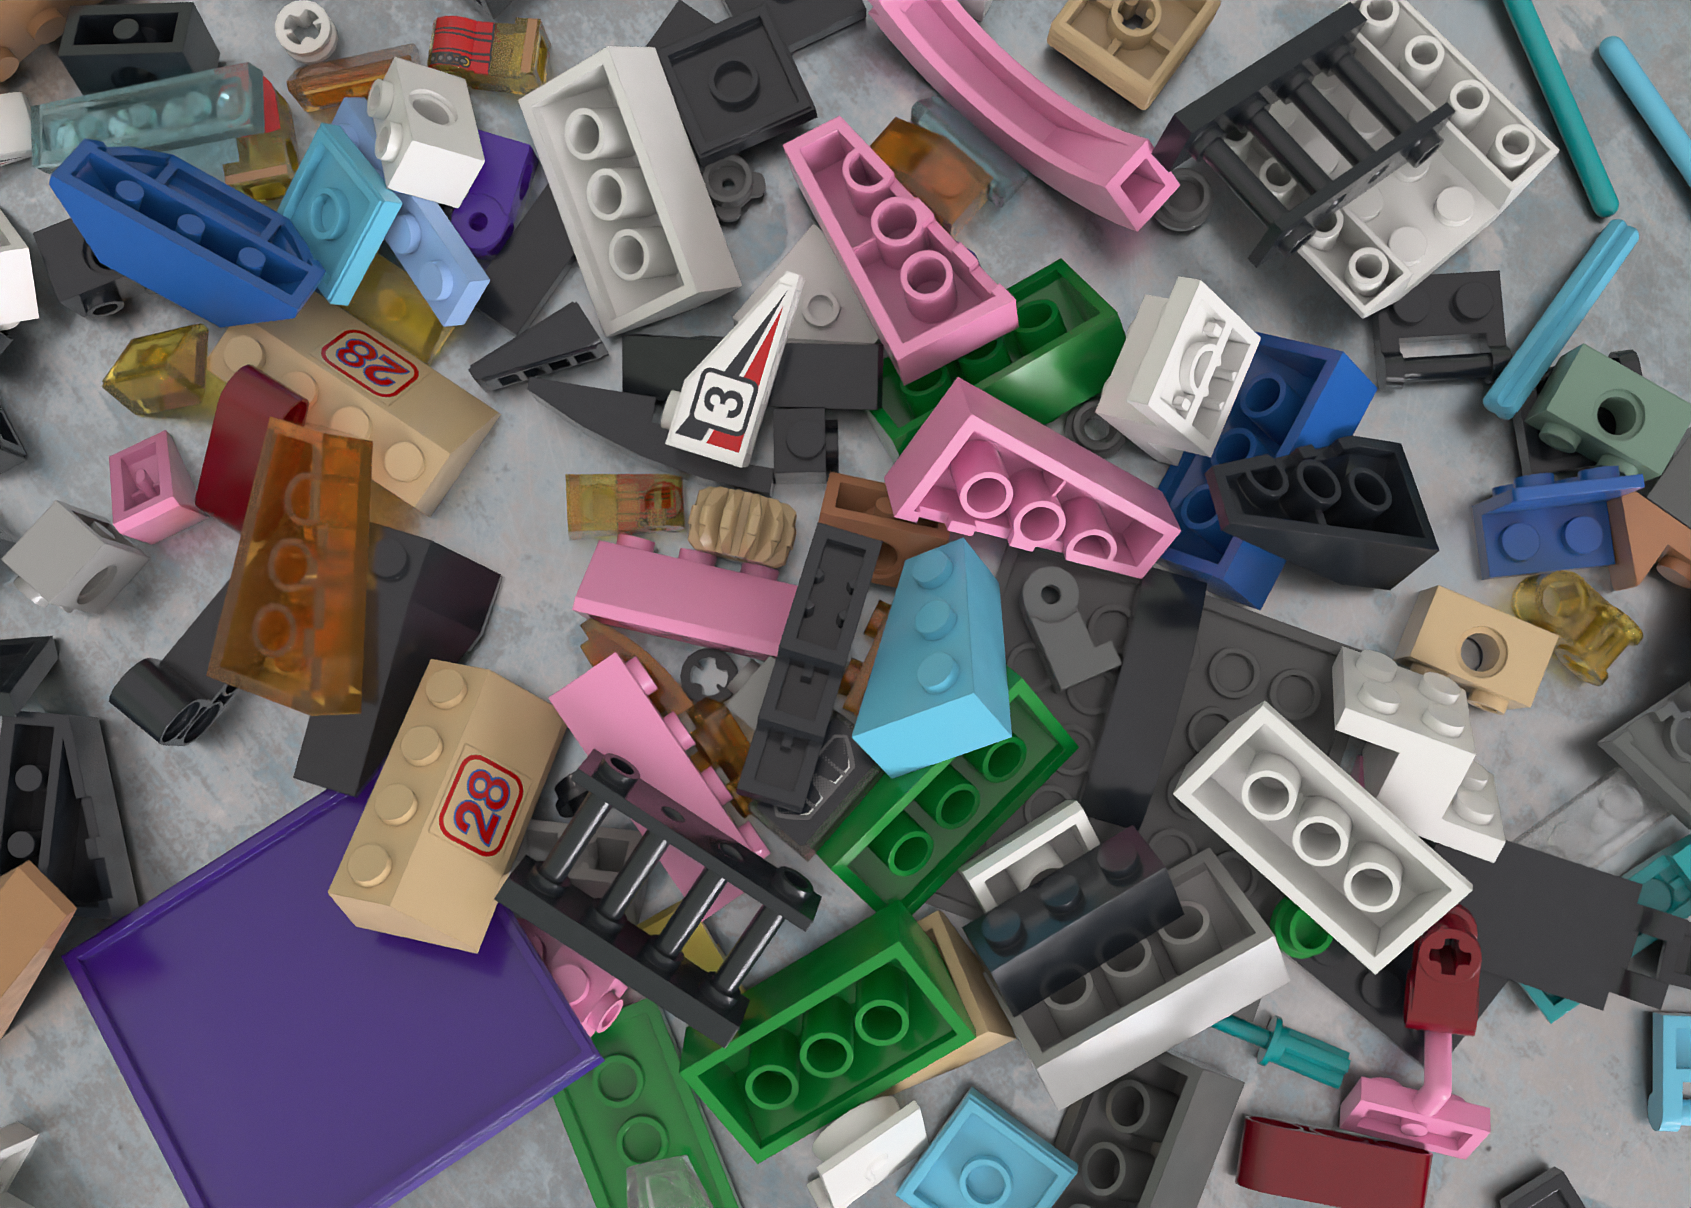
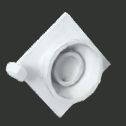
[806,1096,929,1208]

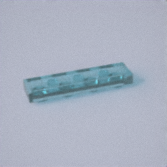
[31,62,265,174]

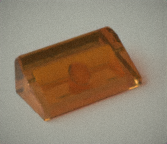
[286,43,421,112]

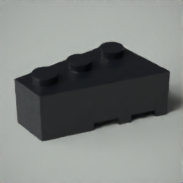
[0,711,139,919]

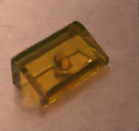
[337,253,456,366]
[101,323,209,415]

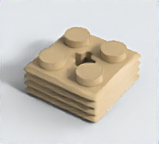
[1047,0,1221,110]

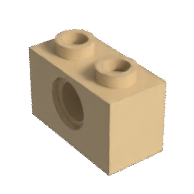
[1392,585,1559,715]

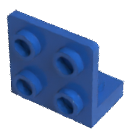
[1472,466,1645,580]

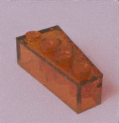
[206,416,373,716]

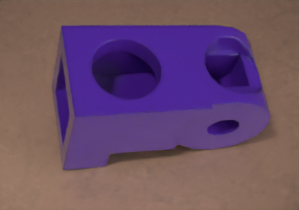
[451,129,539,260]

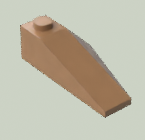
[0,860,77,1039]

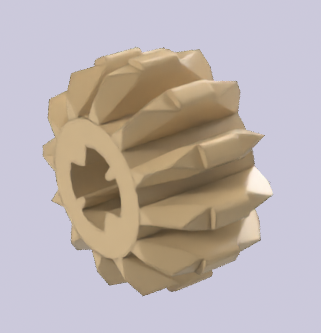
[688,486,797,569]

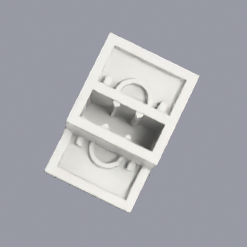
[1095,276,1261,466]
[1332,646,1506,863]

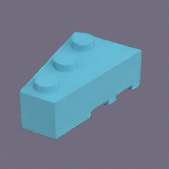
[852,537,1012,779]

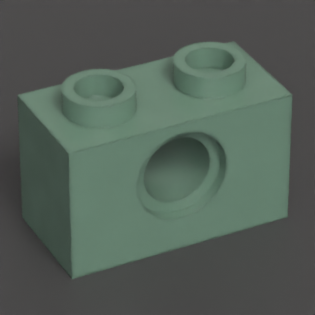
[1524,343,1691,482]

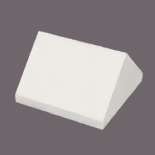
[958,800,1100,913]

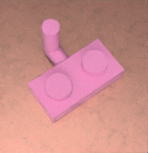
[1339,1031,1491,1160]

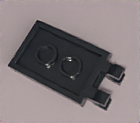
[1409,840,1689,1011]

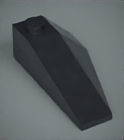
[1205,435,1440,590]
[293,521,503,798]

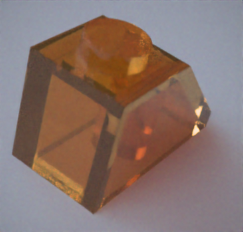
[869,117,994,239]

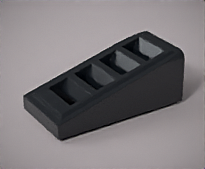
[468,301,609,392]

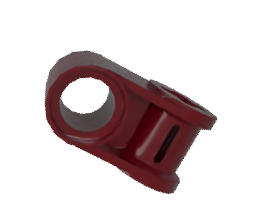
[1404,903,1482,1037]

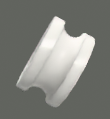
[275,0,338,65]

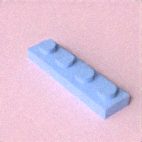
[331,97,490,327]

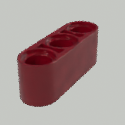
[195,364,309,541]
[1235,1116,1433,1208]

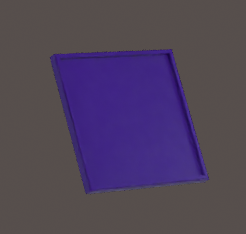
[61,761,605,1208]

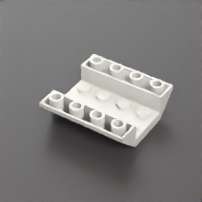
[1224,0,1559,319]

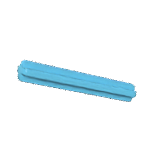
[1483,219,1639,420]

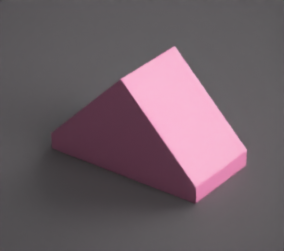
[109,430,209,545]

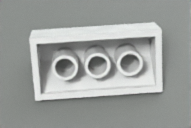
[518,46,742,337]
[1173,701,1473,975]

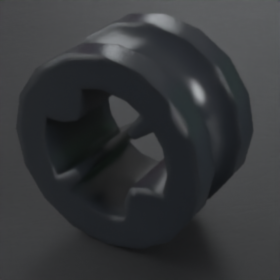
[680,648,738,706]

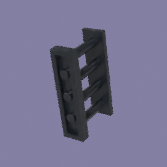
[1151,2,1456,268]
[494,749,822,1048]

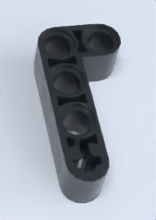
[109,513,345,746]

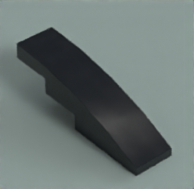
[622,334,884,410]
[527,377,776,499]
[736,522,883,813]

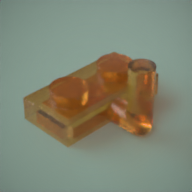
[686,696,775,827]

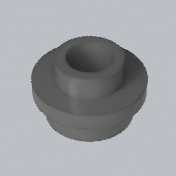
[1065,397,1127,459]

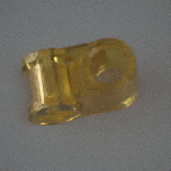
[1512,570,1644,687]

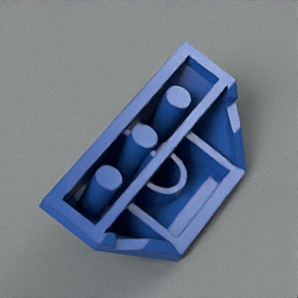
[49,138,326,328]

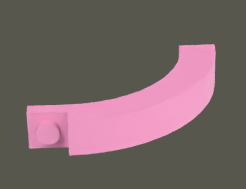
[868,0,1180,232]

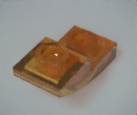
[580,618,698,719]

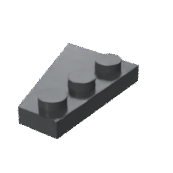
[1597,681,1691,829]

